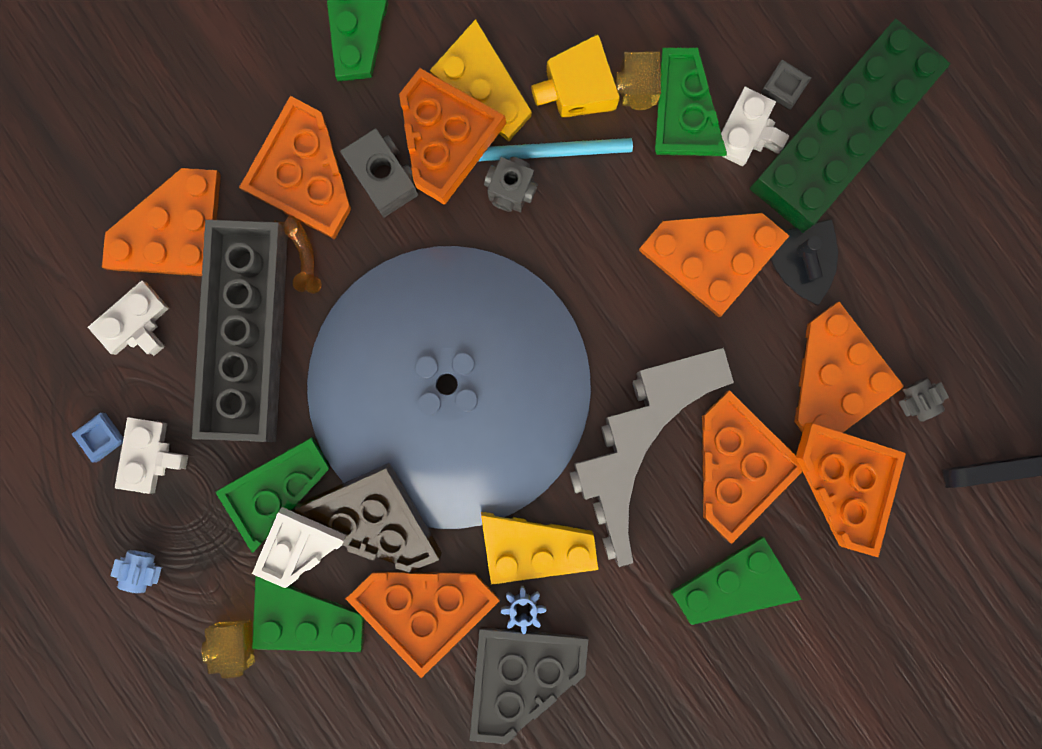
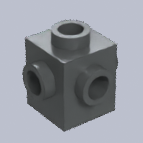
[484,157,538,213]

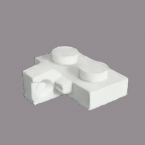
[721,87,789,167]
[88,281,170,356]
[115,417,188,494]

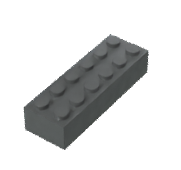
[192,220,288,442]

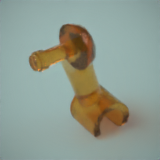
[273,216,321,294]

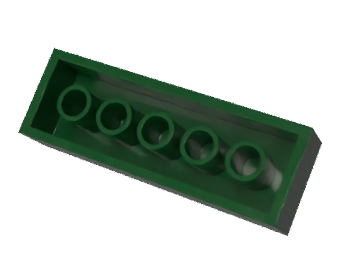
[749,18,951,233]

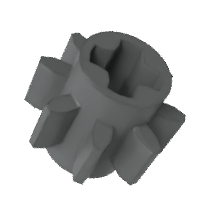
[898,377,949,422]

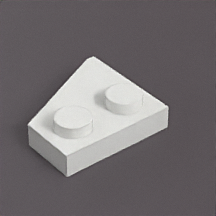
[252,507,346,588]

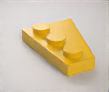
[430,19,532,142]
[481,512,598,585]

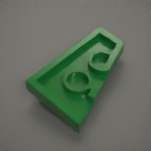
[327,0,388,81]
[655,48,727,156]
[215,437,330,554]
[671,536,802,625]
[252,576,364,652]

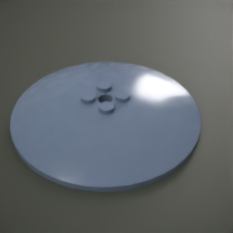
[307,246,591,529]

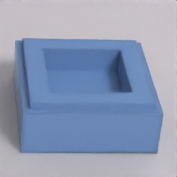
[72,413,124,463]

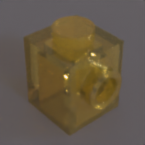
[615,52,661,110]
[202,619,255,678]

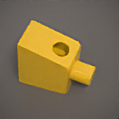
[531,35,620,117]

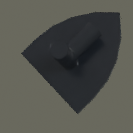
[770,219,838,306]

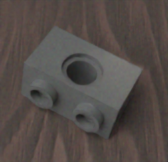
[340,128,418,218]

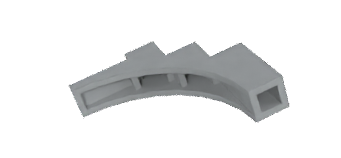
[570,348,734,567]

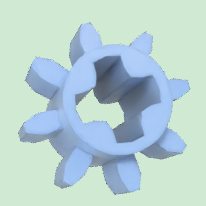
[110,550,162,593]
[501,586,546,634]

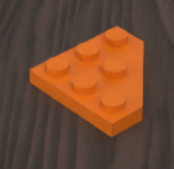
[399,68,507,205]
[239,96,351,240]
[102,168,221,276]
[639,213,789,317]
[794,301,904,433]
[702,390,803,544]
[796,423,906,557]
[346,572,500,678]

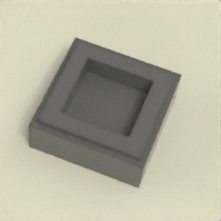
[761,60,811,110]

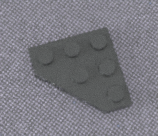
[470,627,588,744]

